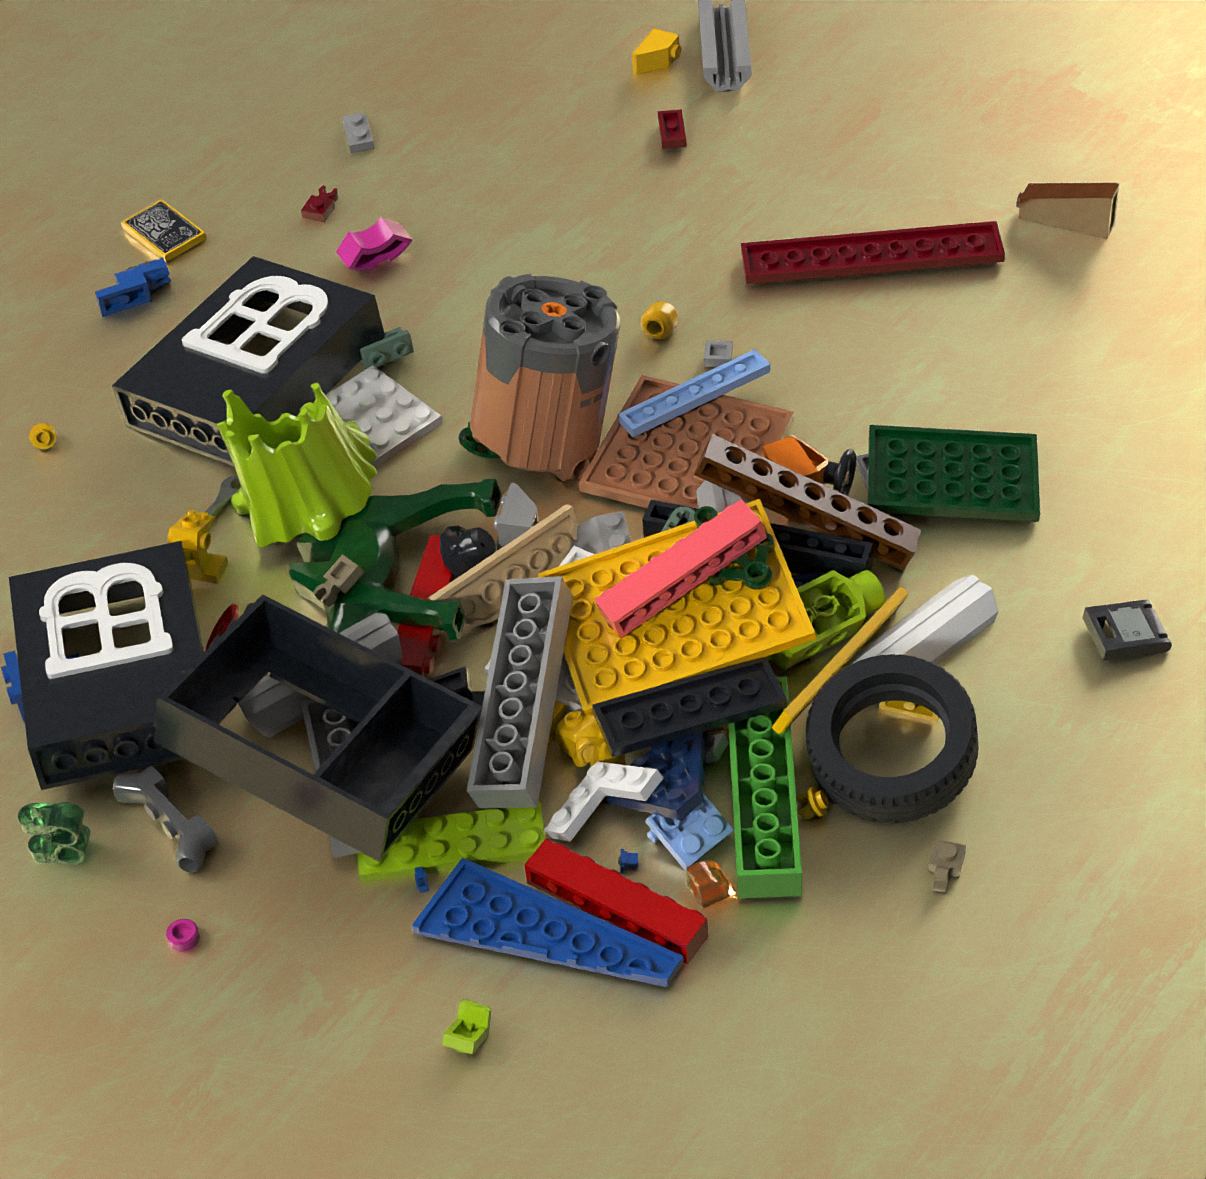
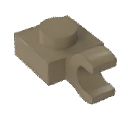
[928,839,966,893]

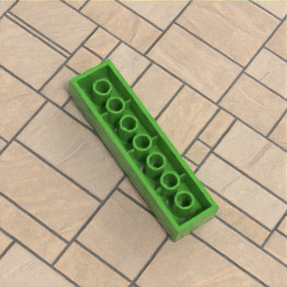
[728,676,802,899]

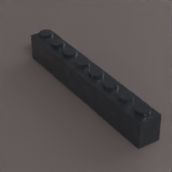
[642,499,873,578]

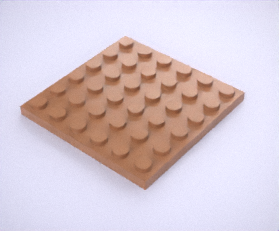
[579,375,794,509]

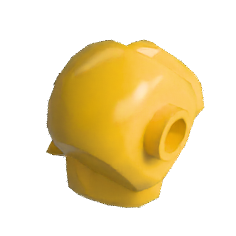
[555,711,626,768]

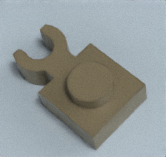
[313,555,364,607]

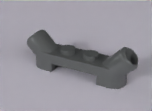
[113,766,219,872]

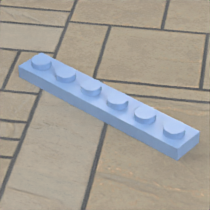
[618,349,770,437]

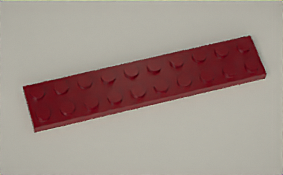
[741,221,1005,284]

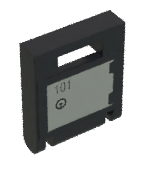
[1082,600,1172,661]

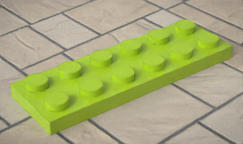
[357,802,545,882]

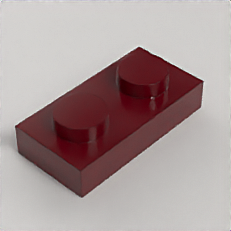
[657,109,687,149]

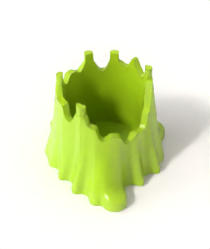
[217,383,377,548]

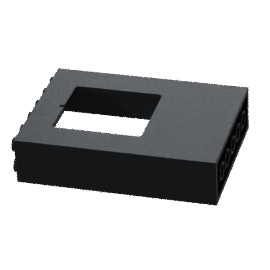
[153,594,482,862]

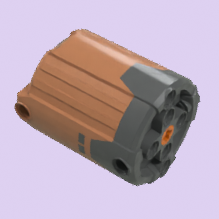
[470,274,620,481]

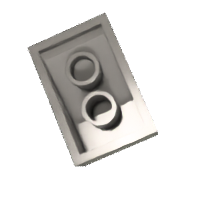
[571,511,631,554]

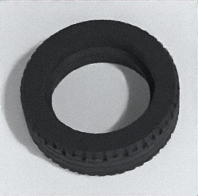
[806,654,979,824]

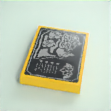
[121,199,207,262]

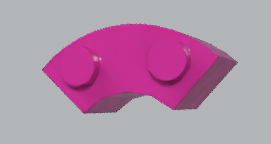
[336,217,413,271]

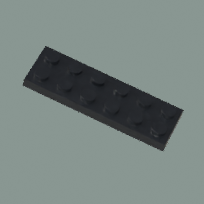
[592,657,787,757]

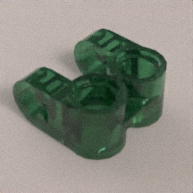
[18,802,90,865]

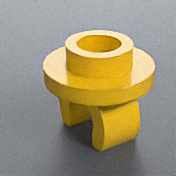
[29,423,57,450]
[796,786,829,820]

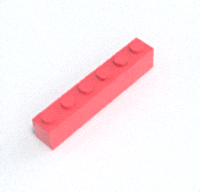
[594,499,767,639]

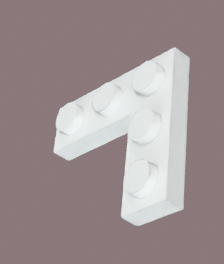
[544,761,663,842]

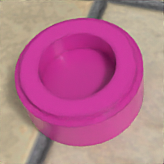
[166,919,200,952]

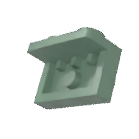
[360,327,414,370]

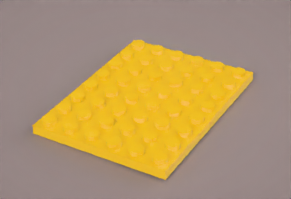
[537,499,816,715]

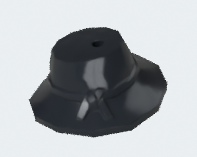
[440,525,496,578]

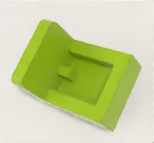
[442,999,492,1055]

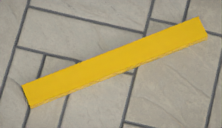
[771,586,909,735]

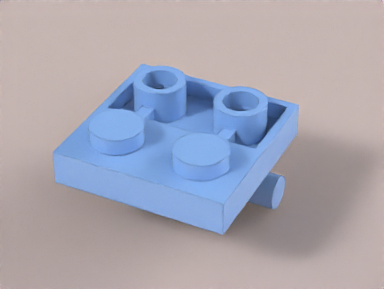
[645,792,734,870]

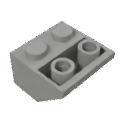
[494,483,539,550]

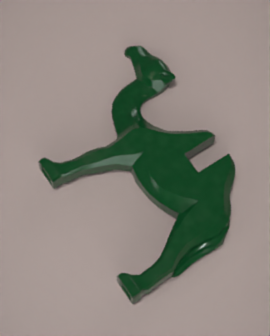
[289,479,502,641]

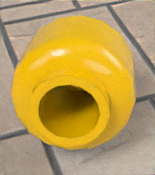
[641,301,679,340]

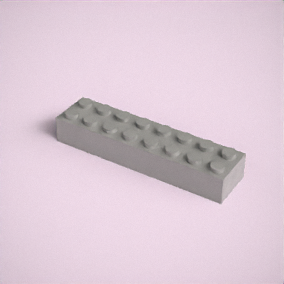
[467,576,573,808]

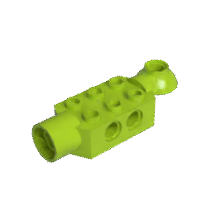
[766,570,886,670]

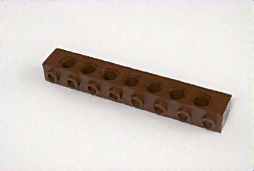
[694,434,921,571]

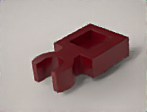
[301,185,339,223]

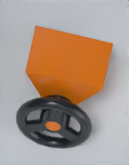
[763,436,857,522]

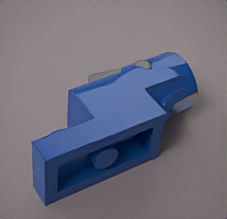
[95,257,171,317]

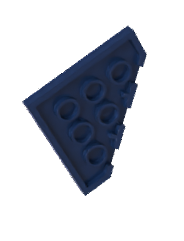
[603,731,708,821]

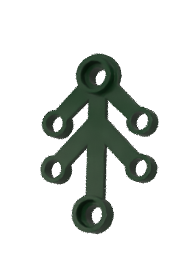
[694,506,775,590]

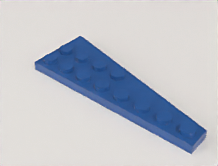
[412,857,684,988]

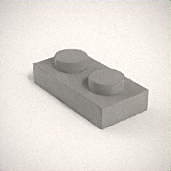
[342,112,374,153]

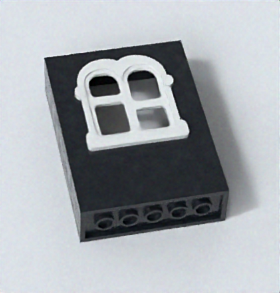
[112,256,385,466]
[9,541,204,790]

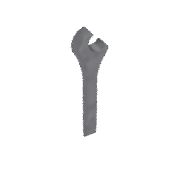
[205,476,241,517]

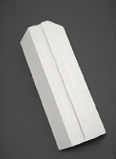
[847,574,998,665]

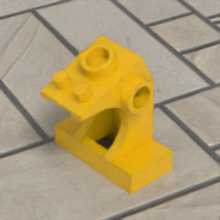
[168,509,229,584]

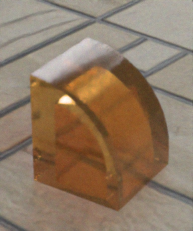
[686,861,736,909]

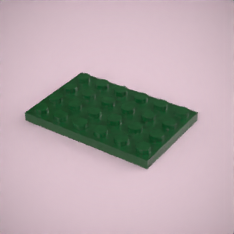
[867,425,1040,522]

